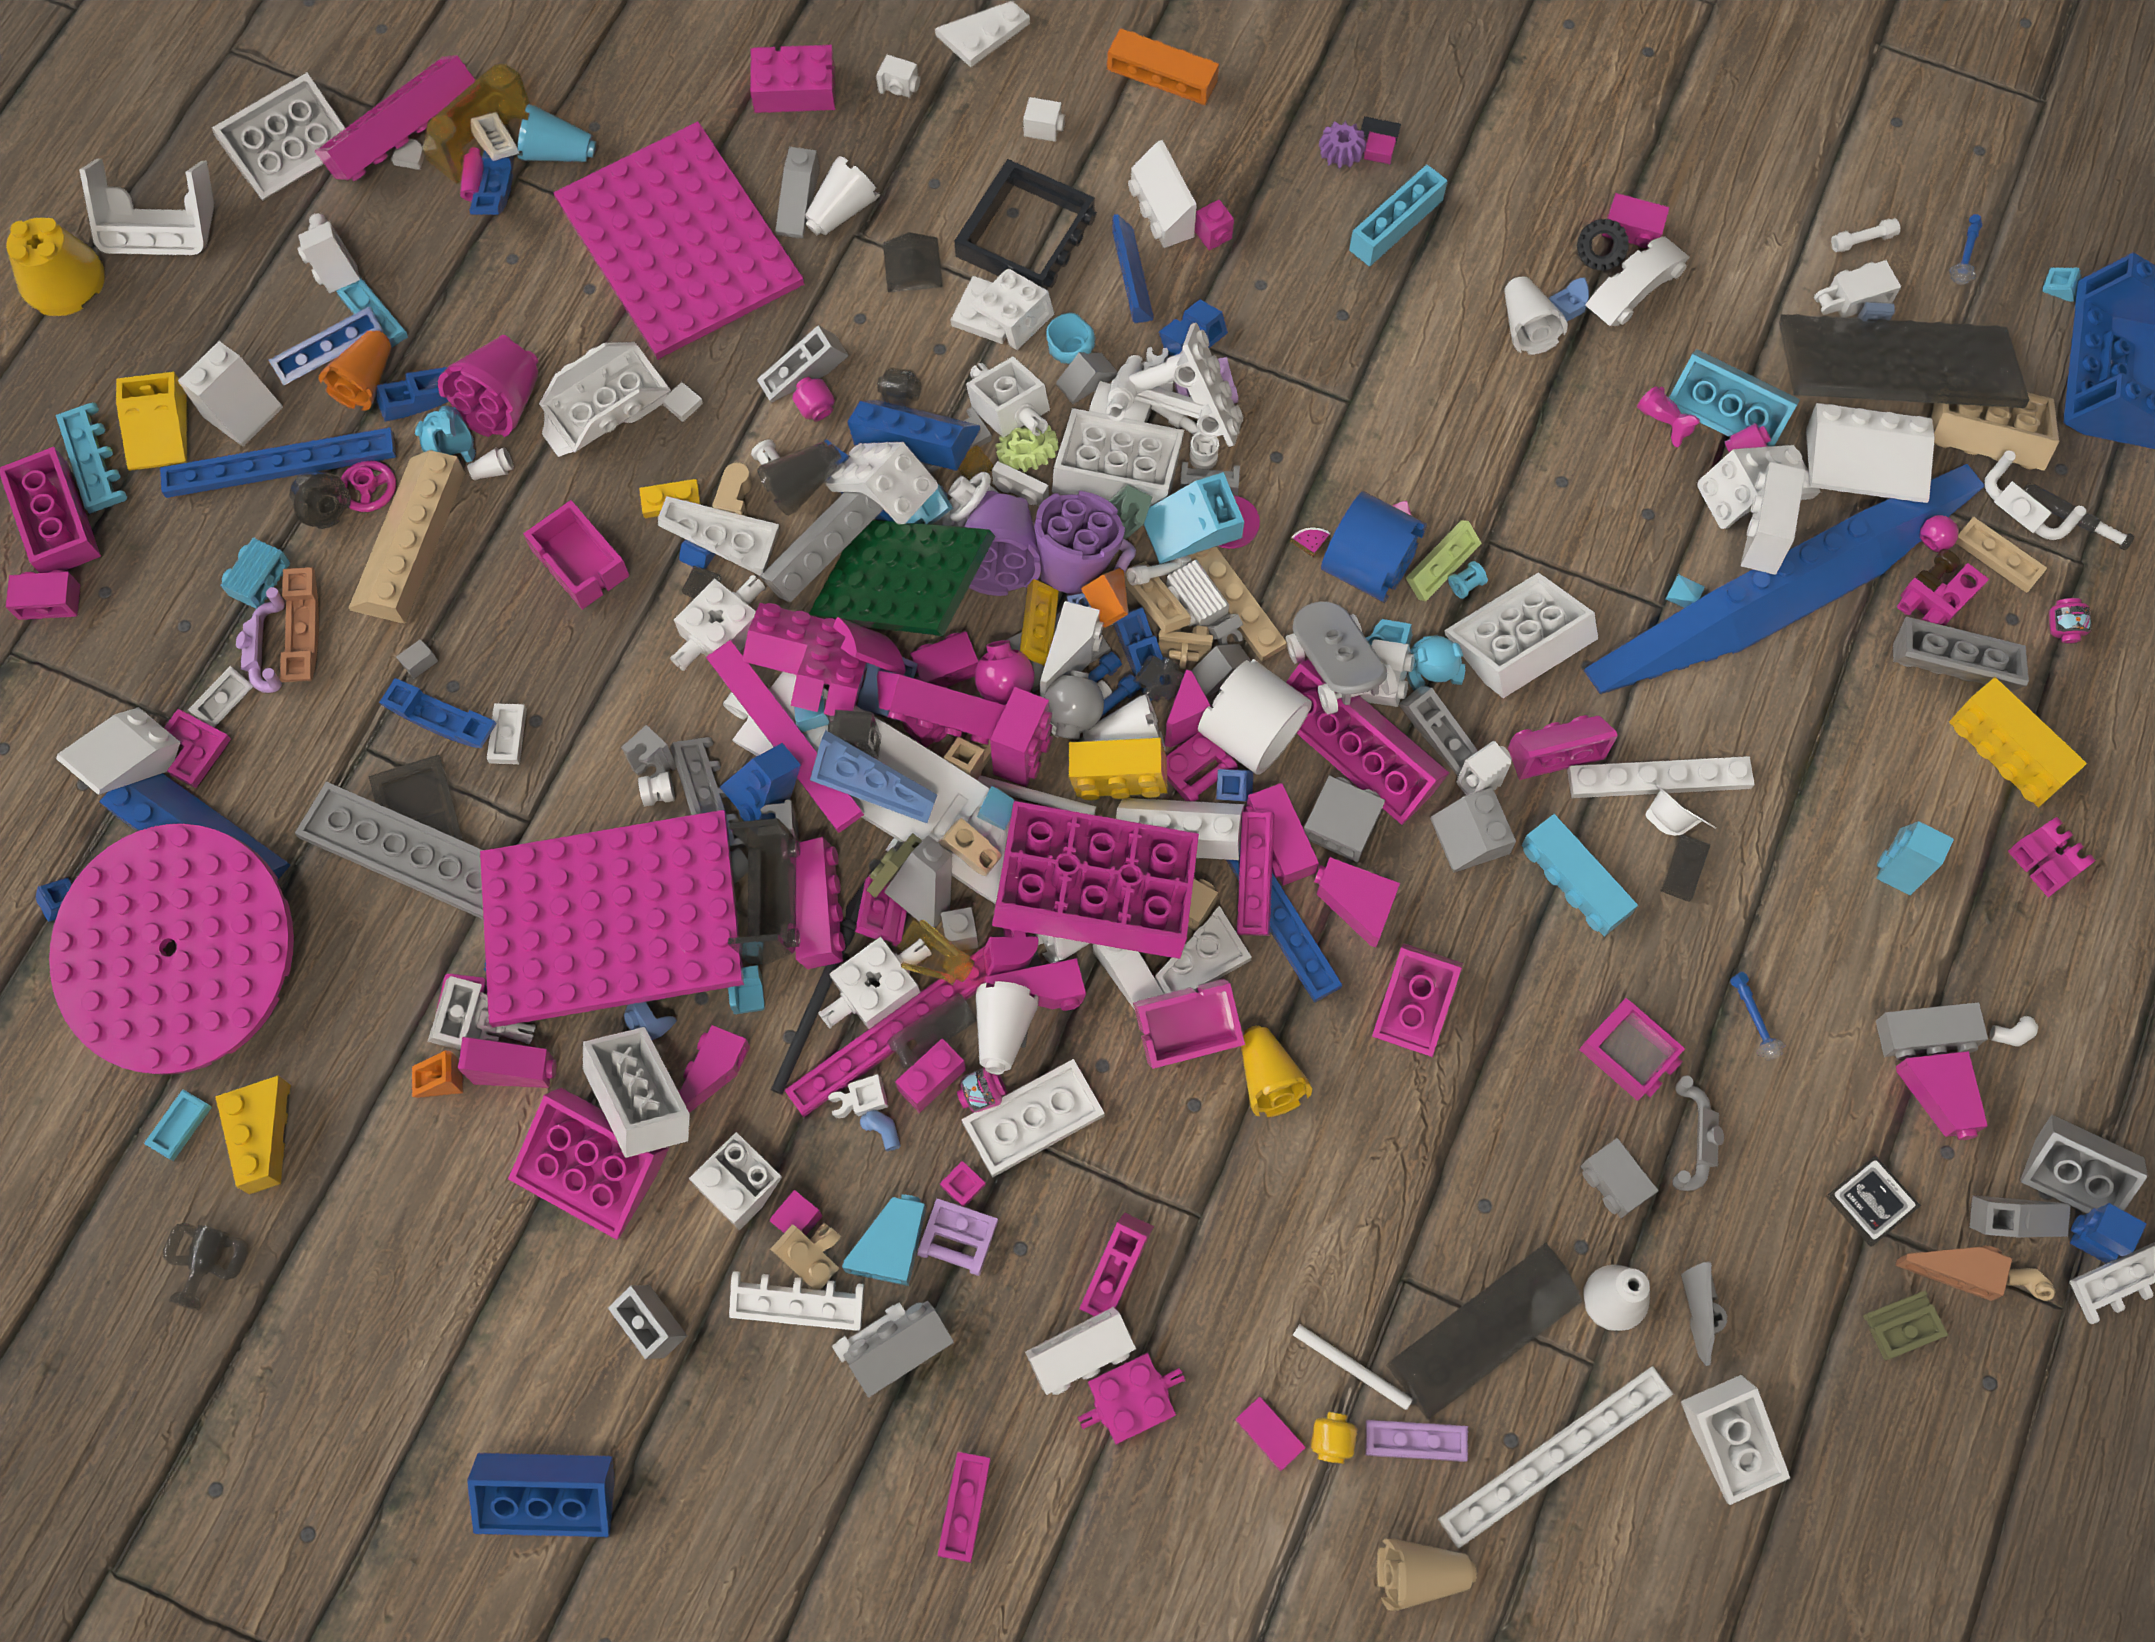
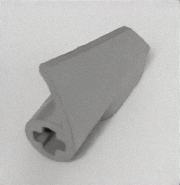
[1681,1261,1727,1366]

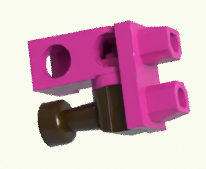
[1897,549,1989,626]

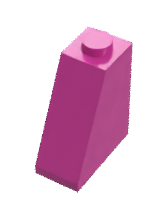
[1314,857,1400,947]
[458,1037,557,1088]
[1896,1051,1988,1140]

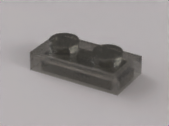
[1660,834,1710,902]

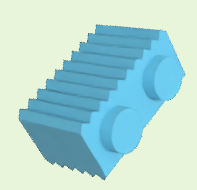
[221,538,290,609]

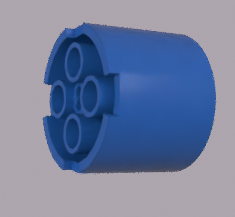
[1321,491,1427,603]

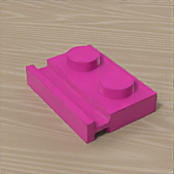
[855,875,907,947]

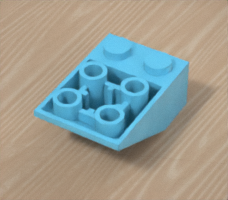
[1144,472,1244,564]

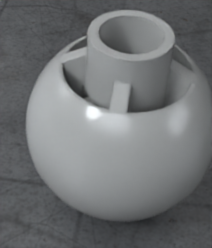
[1044,670,1104,740]

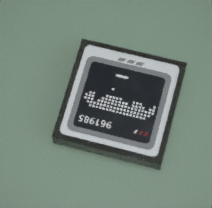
[1826,1155,1921,1247]

